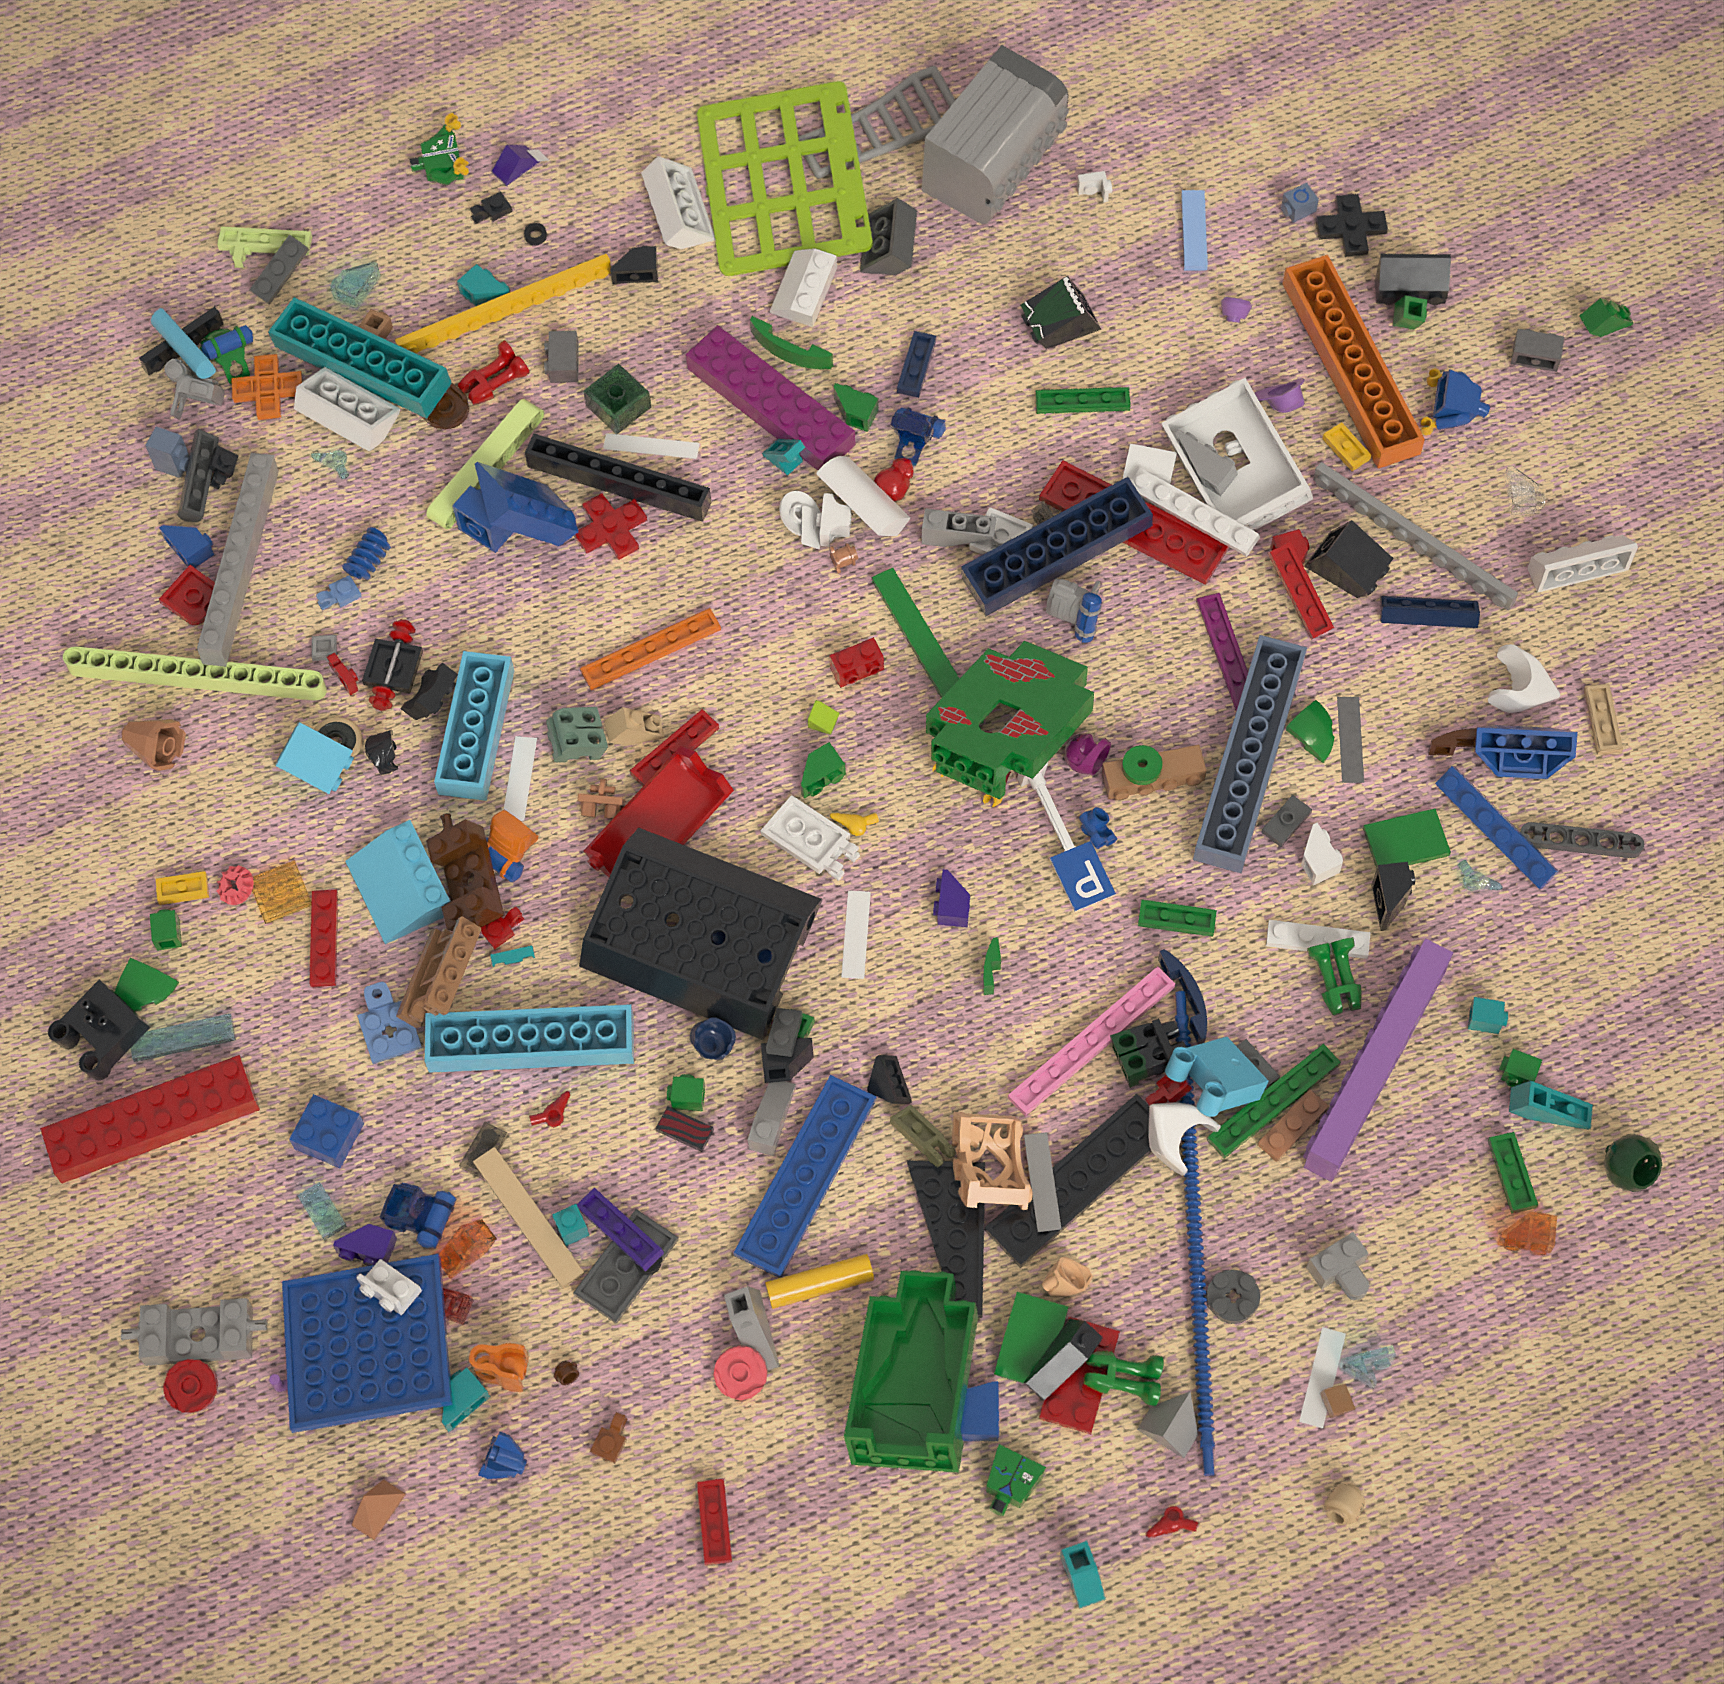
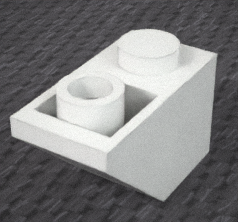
[1301,823,1343,885]

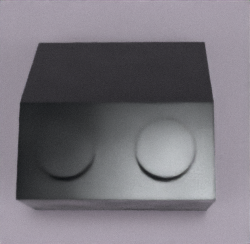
[1371,862,1415,931]

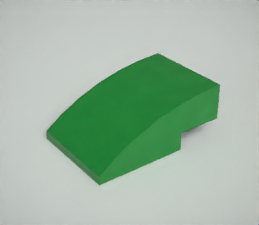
[994,1292,1069,1384]

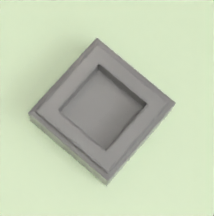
[312,635,337,661]

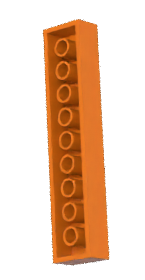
[1283,254,1425,469]

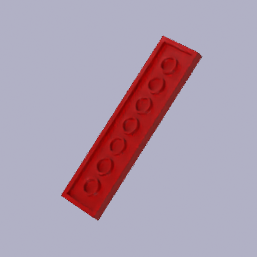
[1039,460,1229,585]

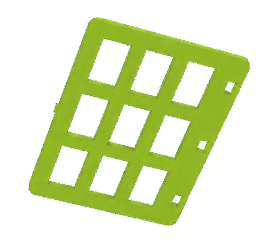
[697,81,873,276]

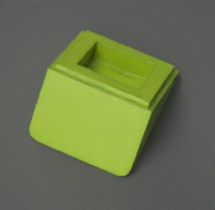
[808,700,839,735]

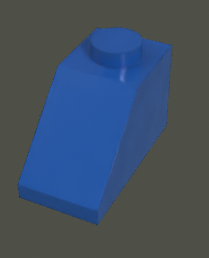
[159,525,214,568]

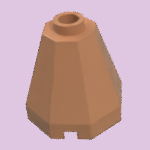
[122,719,186,771]

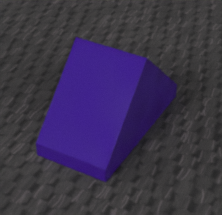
[492,144,540,186]

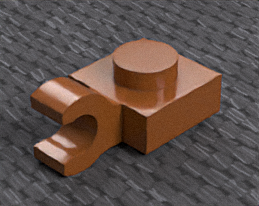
[590,1412,628,1464]

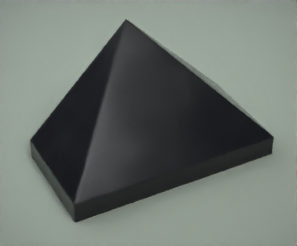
[867,1055,912,1104]

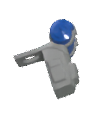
[1046,578,1102,643]

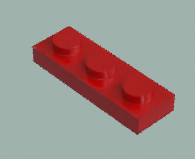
[697,1478,732,1566]

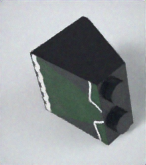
[1020,275,1101,349]

